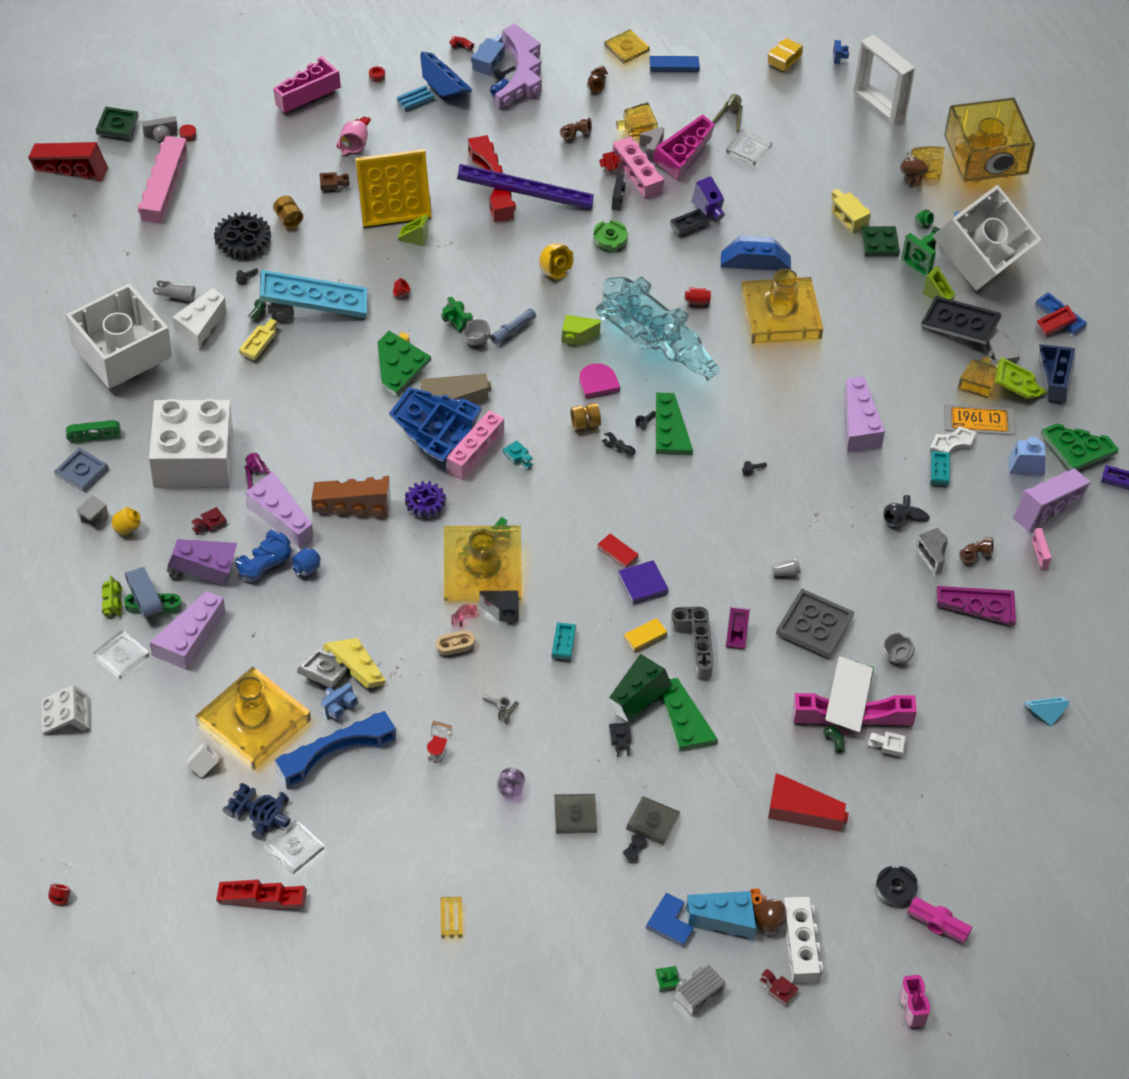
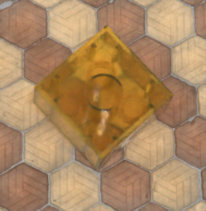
[944,97,1036,182]

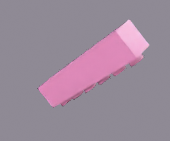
[138,136,187,223]

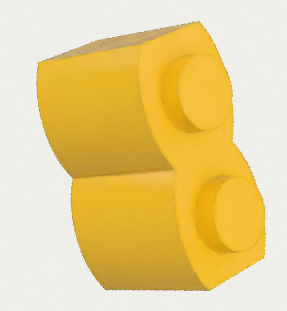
[767,38,803,71]

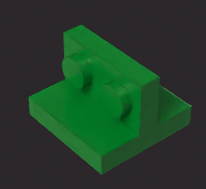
[901,232,937,279]

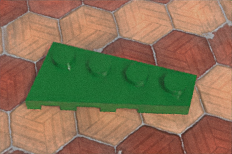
[656,392,693,455]
[661,678,718,751]

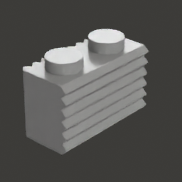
[675,964,726,1015]

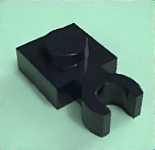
[609,722,632,757]

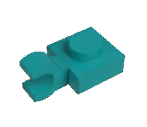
[502,440,533,469]

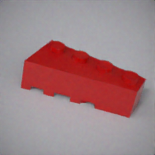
[28,142,108,182]

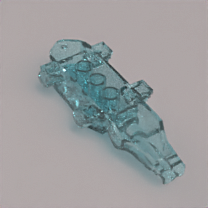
[595,276,720,381]

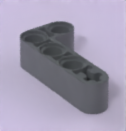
[670,606,714,681]

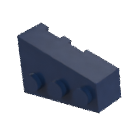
[1039,344,1075,402]

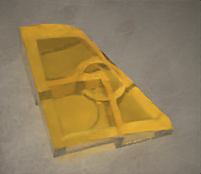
[911,146,945,180]

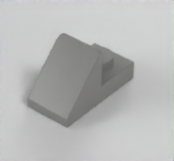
[639,127,664,162]

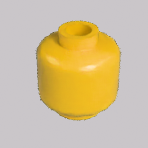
[111,507,141,536]

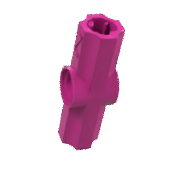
[907,897,973,944]

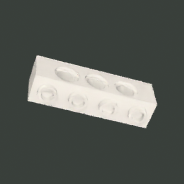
[783,897,823,984]

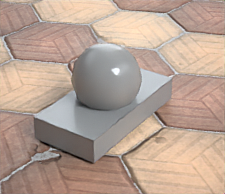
[142,116,178,141]

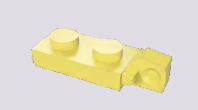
[239,318,277,361]

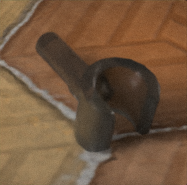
[498,701,519,724]

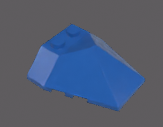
[389,387,482,462]

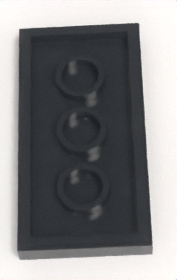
[921,296,1002,345]

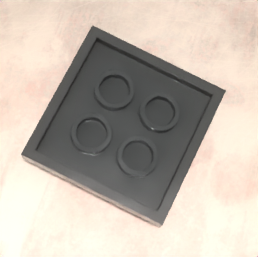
[776,589,854,658]

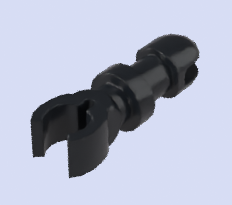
[601,432,636,457]

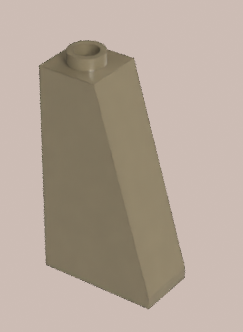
[420,373,492,404]

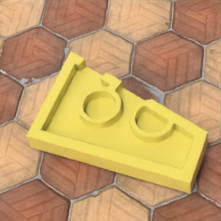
[322,638,386,688]

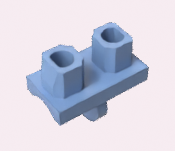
[321,683,358,720]

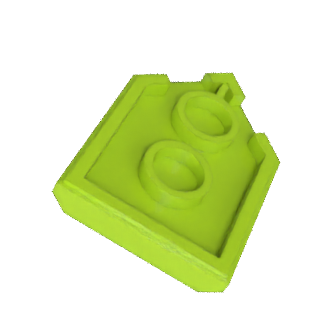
[995,357,1046,399]

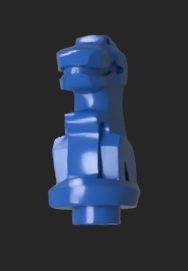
[235,530,292,582]

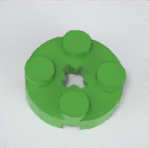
[593,220,628,252]

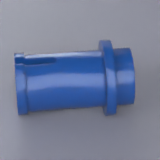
[490,78,509,97]

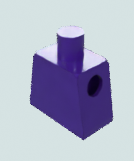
[691,176,725,220]

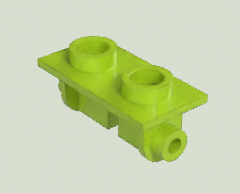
[102,575,123,617]

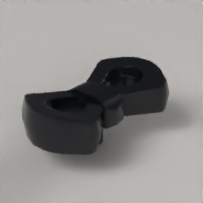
[622,834,647,862]

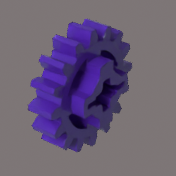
[405,481,446,518]

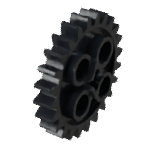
[214,212,271,259]

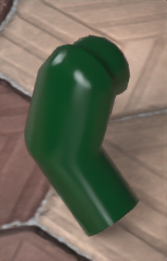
[248,299,267,322]

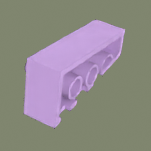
[844,376,885,451]
[1013,468,1090,532]
[245,471,313,549]
[149,591,225,670]

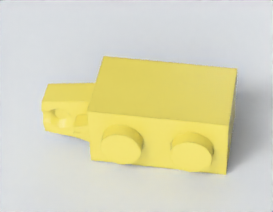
[831,189,871,233]

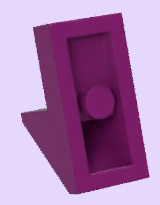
[726,606,750,648]

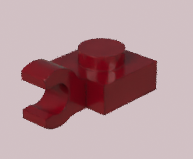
[191,507,227,534]
[759,969,799,1007]

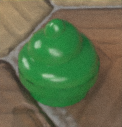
[915,210,934,227]

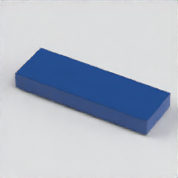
[649,56,700,72]
[1035,292,1087,335]

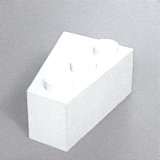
[173,288,227,350]

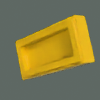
[624,618,668,652]

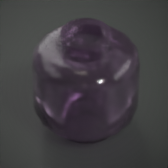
[497,768,526,798]

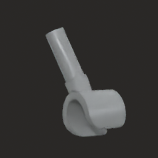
[483,694,510,712]

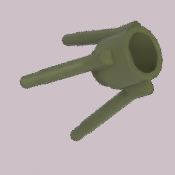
[713,94,743,132]

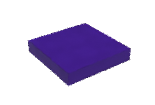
[618,560,669,604]

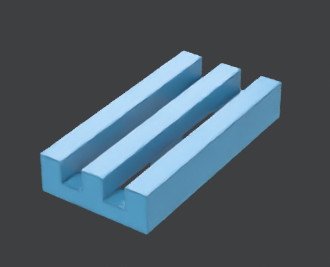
[397,85,434,111]

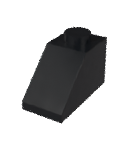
[479,590,519,622]

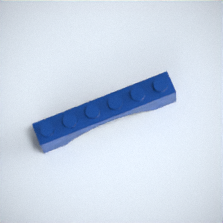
[274,711,396,789]

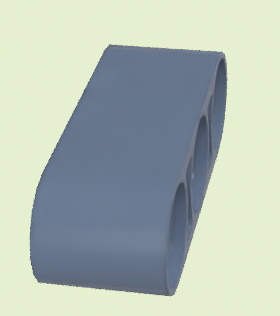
[125,567,162,618]

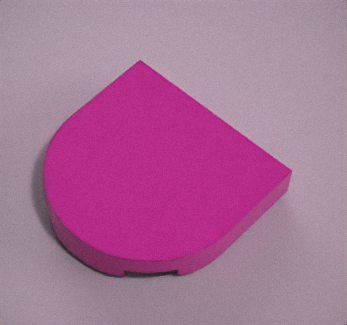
[579,363,620,398]

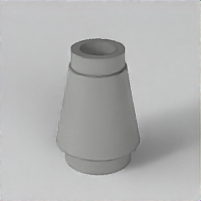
[771,557,801,576]

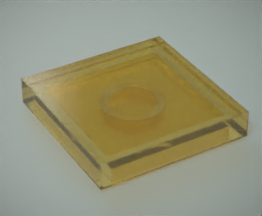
[604,29,650,64]

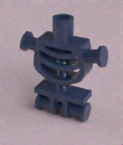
[222,783,291,839]

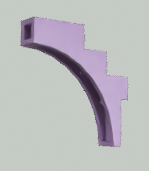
[495,23,542,110]

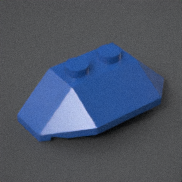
[420,51,472,98]
[721,236,791,271]

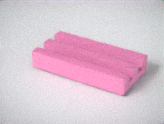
[1031,528,1052,570]

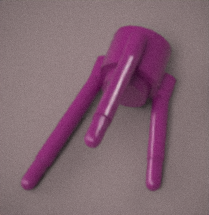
[244,453,271,490]

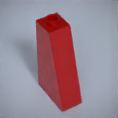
[768,773,849,832]

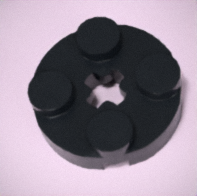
[875,866,918,908]

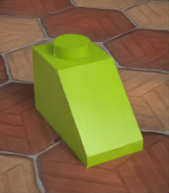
[561,315,601,345]

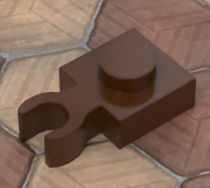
[319,172,350,190]

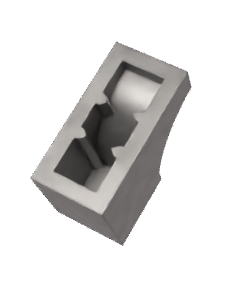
[916,527,948,574]

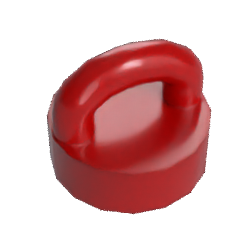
[393,278,410,297]
[48,883,71,905]

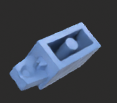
[471,34,505,76]

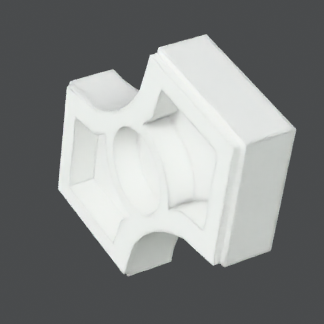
[929,427,977,453]

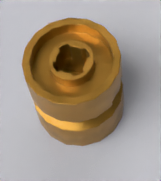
[273,195,304,228]
[570,403,601,430]

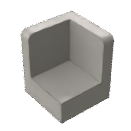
[76,495,109,522]

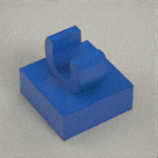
[833,40,850,64]

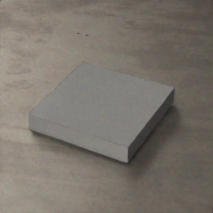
[297,649,350,688]

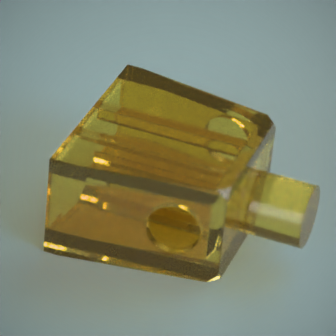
[616,102,658,138]
[957,357,997,400]

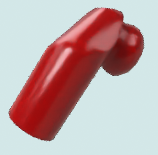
[449,36,474,51]

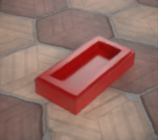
[1036,305,1077,337]
[597,533,639,568]

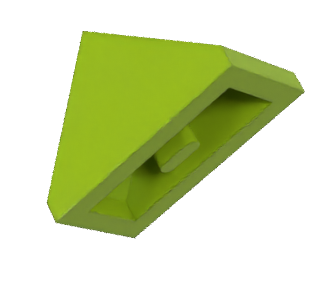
[397,214,428,246]
[923,266,955,299]

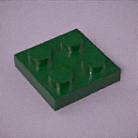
[95,106,139,139]
[861,226,900,256]

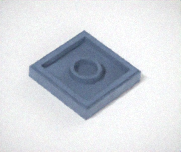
[54,447,109,492]

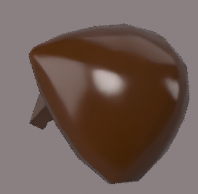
[900,156,929,185]
[753,899,786,935]

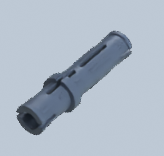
[490,308,536,345]

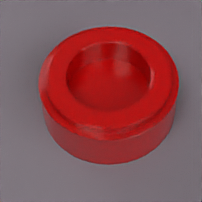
[369,66,385,82]
[179,124,197,141]

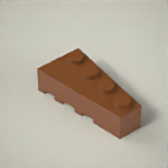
[311,476,390,517]

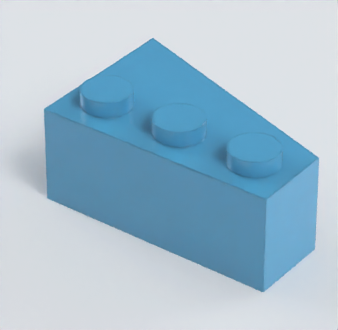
[685,891,756,941]

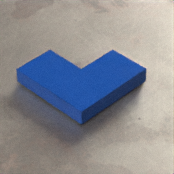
[646,892,694,947]

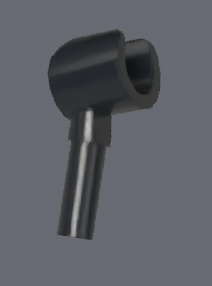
[493,66,516,81]
[236,268,258,285]
[635,411,656,429]
[742,461,767,476]

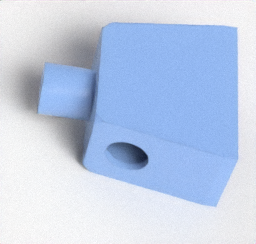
[1008,436,1046,474]

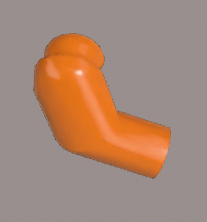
[749,888,767,905]

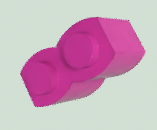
[900,975,930,1027]

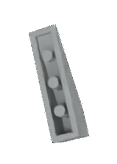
[981,328,1020,372]

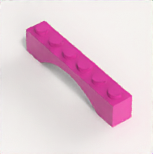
[792,693,917,725]

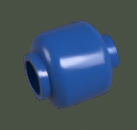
[292,548,321,577]

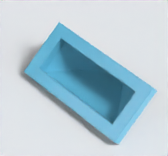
[1024,697,1069,726]

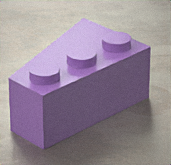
[167,539,237,586]

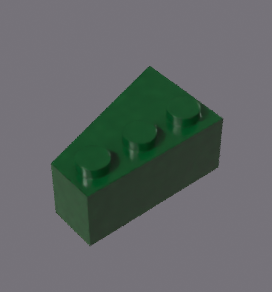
[609,653,672,722]

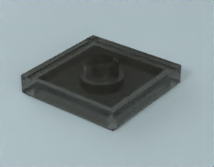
[554,794,597,834]
[626,796,680,845]

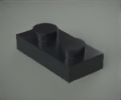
[611,173,627,210]
[670,208,709,236]

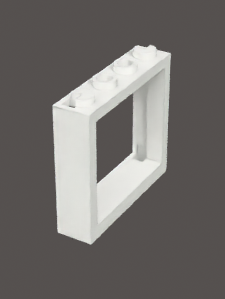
[853,35,915,124]

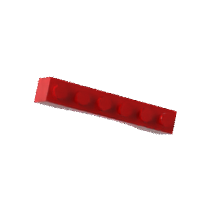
[468,135,516,222]

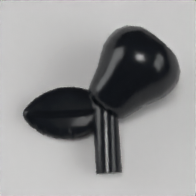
[883,495,930,527]

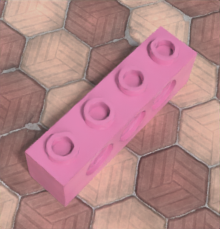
[612,136,664,198]
[446,410,504,480]

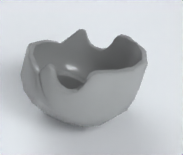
[463,319,491,346]
[883,632,915,664]

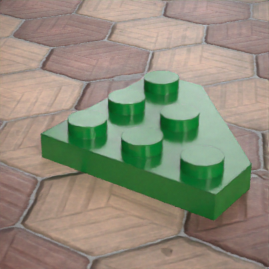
[377,331,431,396]
[1041,423,1119,470]

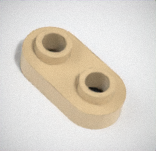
[436,630,475,656]

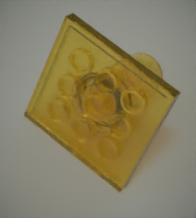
[444,525,522,601]

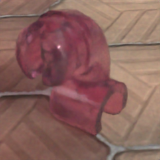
[451,603,477,627]

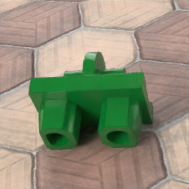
[441,297,473,332]

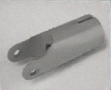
[152,280,196,301]

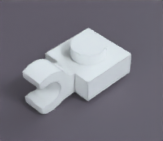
[867,732,905,757]

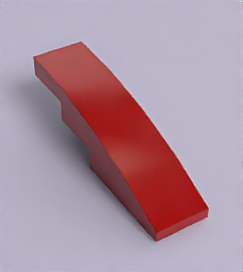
[216,879,307,909]

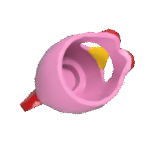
[336,116,371,156]

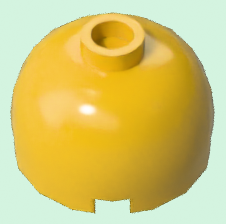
[539,243,574,279]

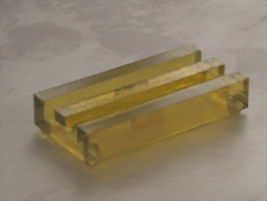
[440,896,463,938]

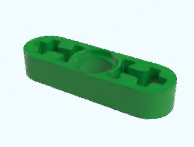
[66,420,121,442]
[124,593,182,613]

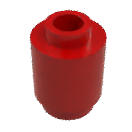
[684,287,711,306]

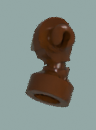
[587,65,608,93]
[560,118,592,140]
[959,537,994,564]

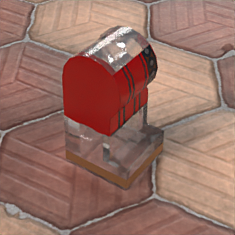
[426,720,453,763]

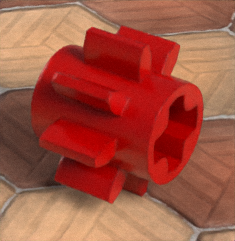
[599,151,621,171]

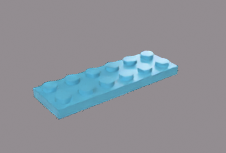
[259,270,367,318]

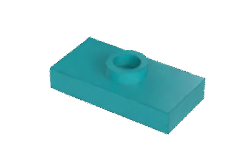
[930,451,950,486]
[551,622,576,660]

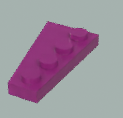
[936,586,1016,626]

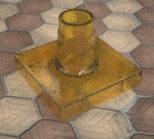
[740,269,823,344]
[195,666,311,771]

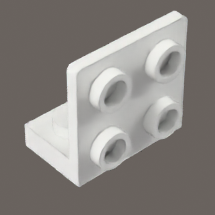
[41,685,89,735]

